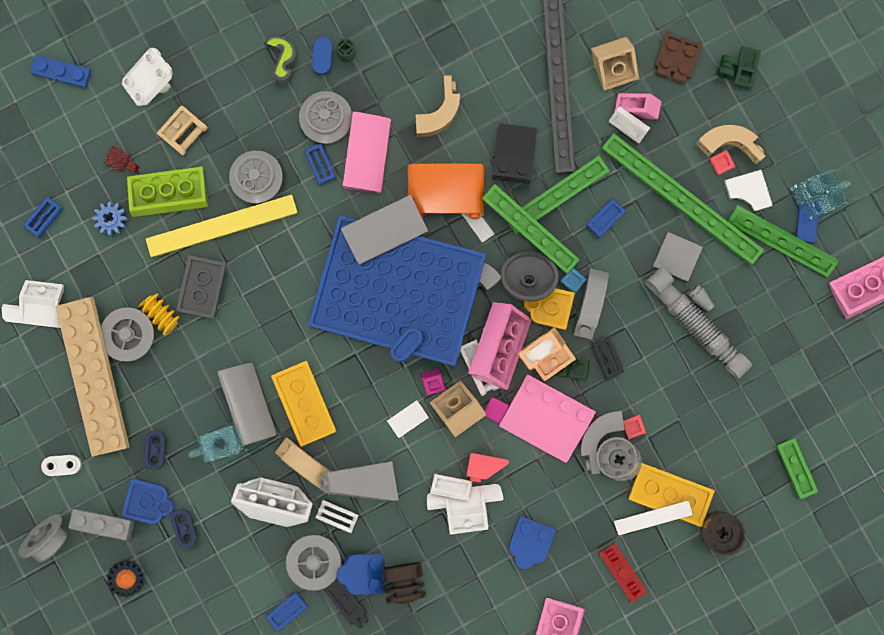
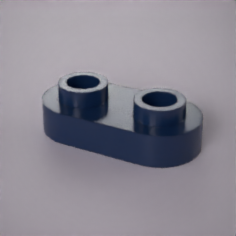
[144,431,166,470]
[171,509,197,548]

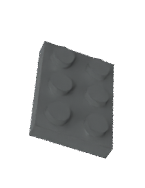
[176,255,227,319]

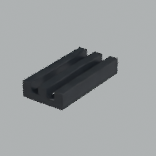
[591,337,624,379]

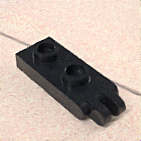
[324,579,369,629]

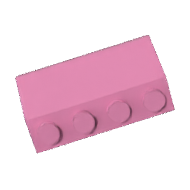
[468,302,532,390]

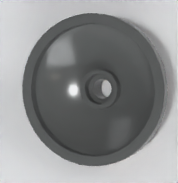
[501,251,559,302]

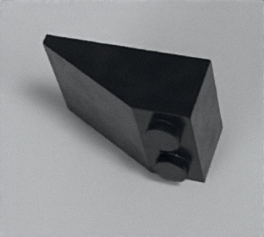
[492,123,537,184]

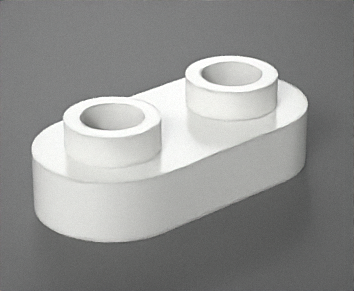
[41,455,82,476]

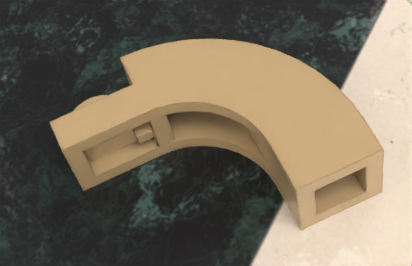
[416,75,460,137]
[696,125,765,164]
[275,437,332,495]

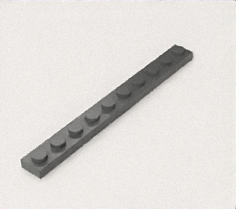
[543,0,575,174]

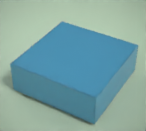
[560,268,587,293]

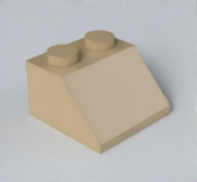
[591,37,639,91]
[430,380,486,437]

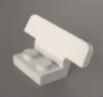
[2,280,64,328]
[427,484,503,534]

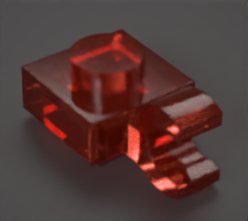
[104,146,140,173]

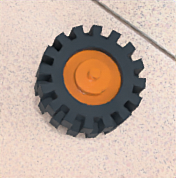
[107,560,144,597]

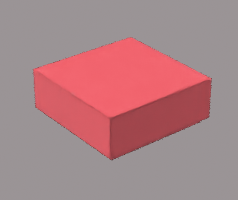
[709,150,736,176]
[623,415,646,440]

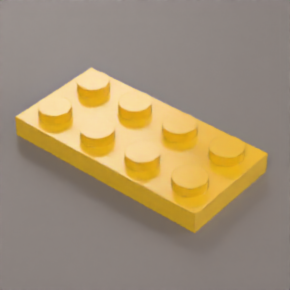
[271,361,337,447]
[628,463,715,527]

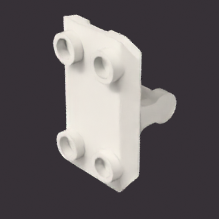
[122,48,173,106]

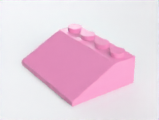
[499,374,596,463]

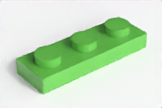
[776,438,818,499]

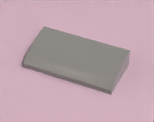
[341,195,429,265]
[217,362,277,446]

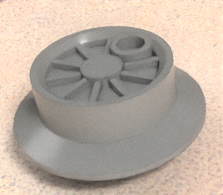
[299,91,352,144]
[229,151,283,203]
[101,307,154,362]
[18,514,67,562]
[286,535,341,591]

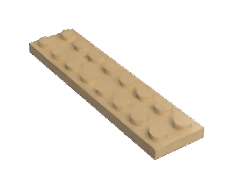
[56,297,130,456]

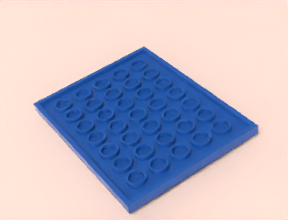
[308,215,487,366]

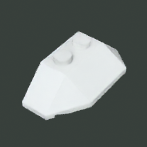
[231,477,313,527]

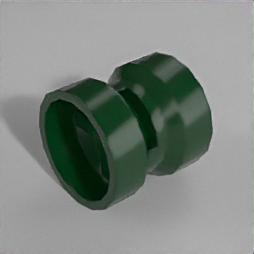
[336,38,356,62]
[716,55,740,80]

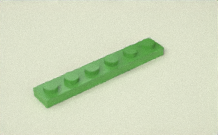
[505,156,610,235]
[481,184,580,274]
[728,205,838,277]

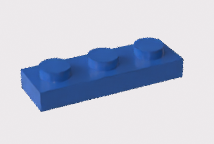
[30,55,91,88]

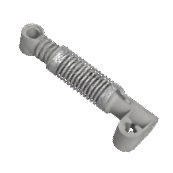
[644,267,753,380]

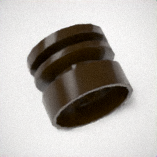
[700,511,745,555]
[381,562,426,604]

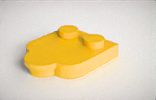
[524,288,575,331]

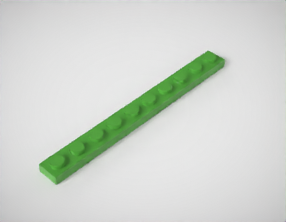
[601,133,764,265]

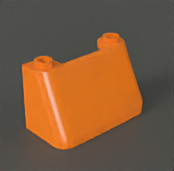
[407,164,484,219]

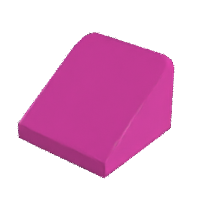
[421,368,445,396]
[484,397,509,424]

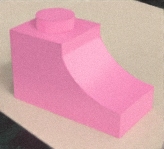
[615,93,662,119]

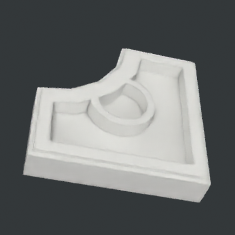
[724,170,773,212]

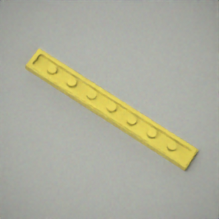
[146,195,298,258]

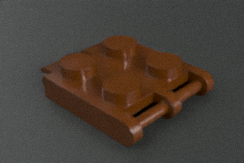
[654,32,702,83]

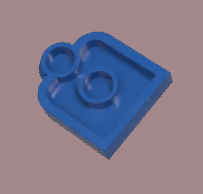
[121,478,175,524]
[509,516,556,569]
[336,554,383,595]

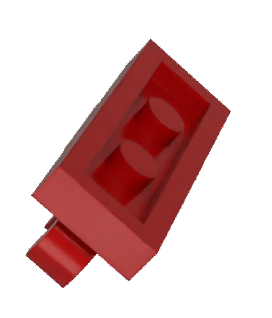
[598,543,647,603]

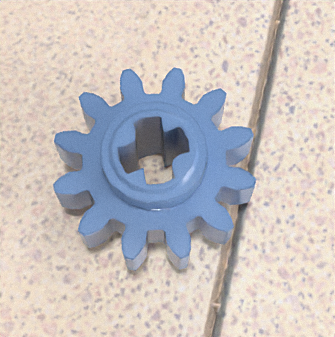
[92,201,128,236]

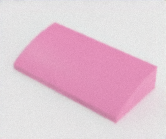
[343,112,391,193]
[829,257,884,320]
[536,598,585,635]

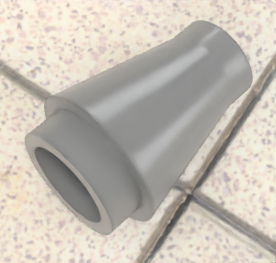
[687,284,715,312]

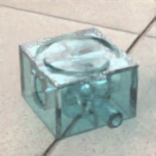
[791,168,851,222]
[188,425,247,464]

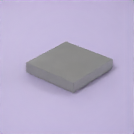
[652,232,703,282]

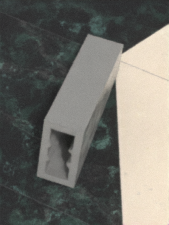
[320,462,399,502]

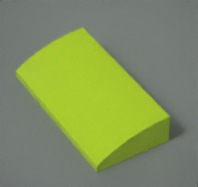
[127,166,208,217]

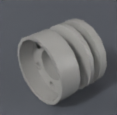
[596,437,642,482]

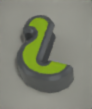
[264,36,297,84]

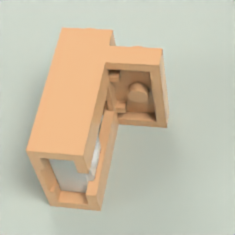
[519,327,576,381]

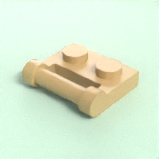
[157,105,208,156]

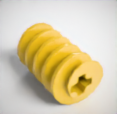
[138,293,180,336]

